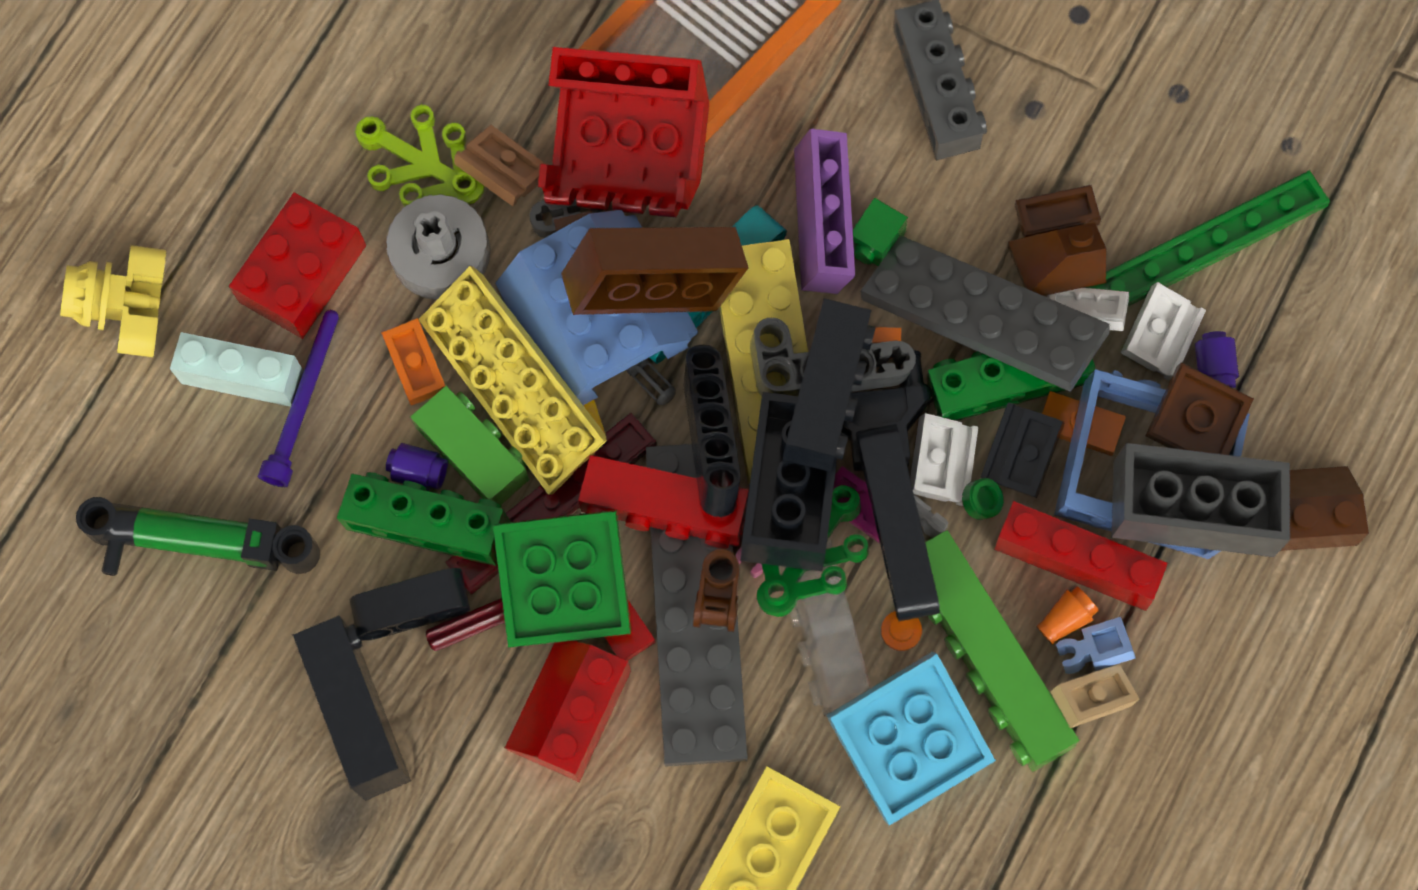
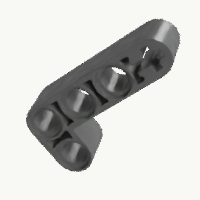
[750,317,916,396]

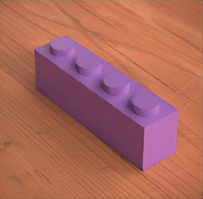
[794,129,855,294]

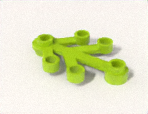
[355,105,485,207]

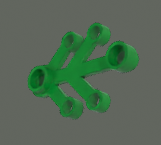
[757,485,869,617]

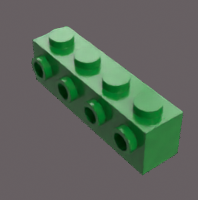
[927,351,1096,421]
[337,472,511,566]

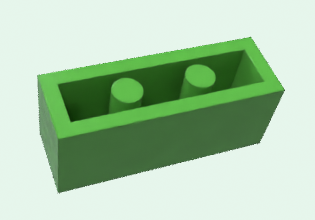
[410,386,530,505]

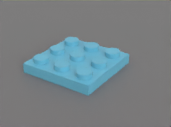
[826,651,995,826]

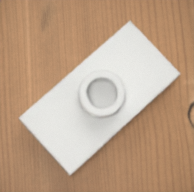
[1047,288,1129,331]

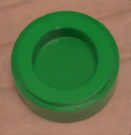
[962,478,1004,520]

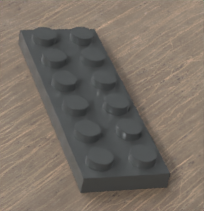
[861,236,1110,392]

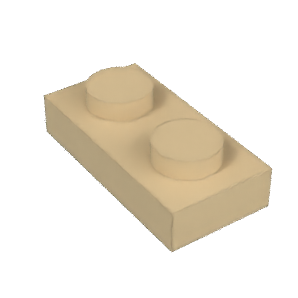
[1051,663,1140,728]

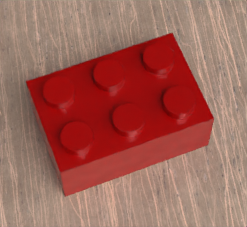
[229,192,367,339]

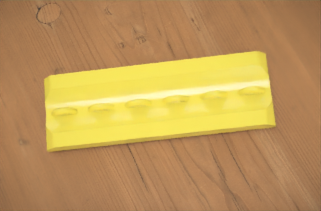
[418,266,607,495]

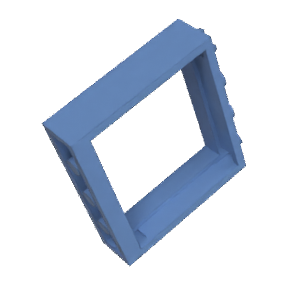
[1054,369,1250,559]

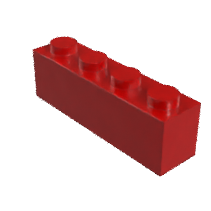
[578,455,749,549]
[994,501,1168,611]

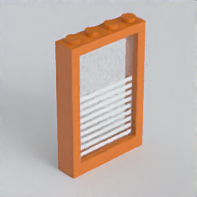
[578,0,841,143]

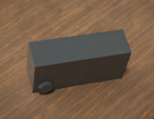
[1111,443,1290,557]

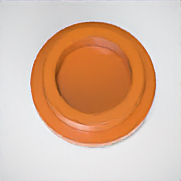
[881,611,922,651]

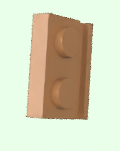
[454,125,545,206]

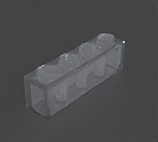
[778,540,871,716]

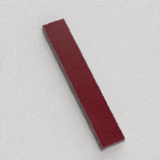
[445,413,657,595]

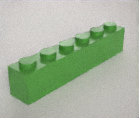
[925,530,1080,772]

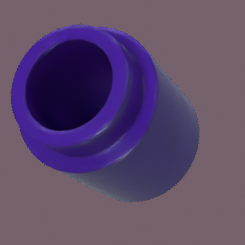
[1195,331,1239,389]
[386,443,448,491]

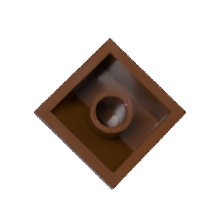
[1280,466,1369,551]

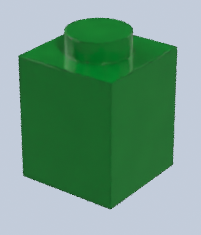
[853,198,908,266]

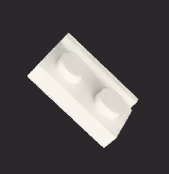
[1121,283,1206,380]
[910,413,978,506]

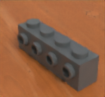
[893,0,987,161]

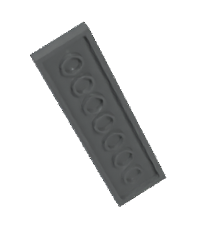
[646,444,748,767]

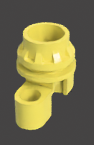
[60,245,166,357]

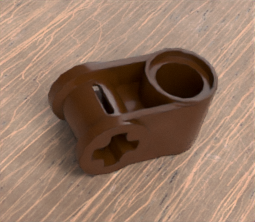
[693,549,740,632]

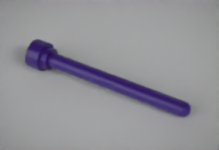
[257,310,339,488]

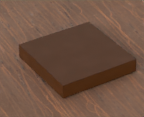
[1145,362,1254,455]

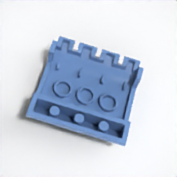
[495,210,698,405]

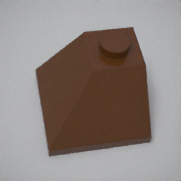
[1008,222,1106,296]

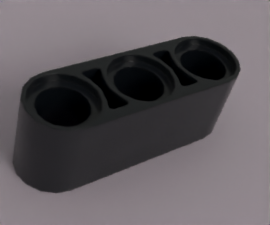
[349,568,471,641]

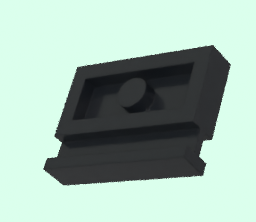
[980,402,1065,498]

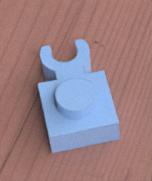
[1056,617,1135,674]

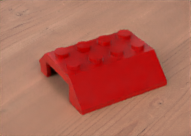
[538,47,710,218]

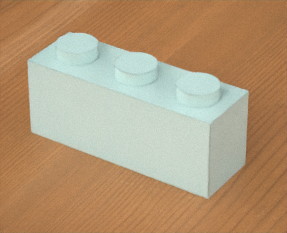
[170,332,304,407]

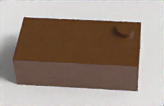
[561,227,749,315]

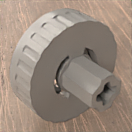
[386,195,490,299]

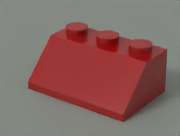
[504,640,631,783]

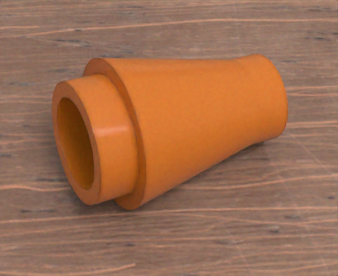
[1036,586,1099,645]

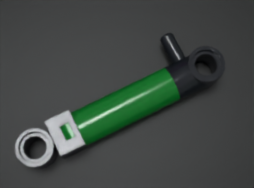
[76,497,320,576]

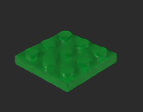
[493,510,632,647]

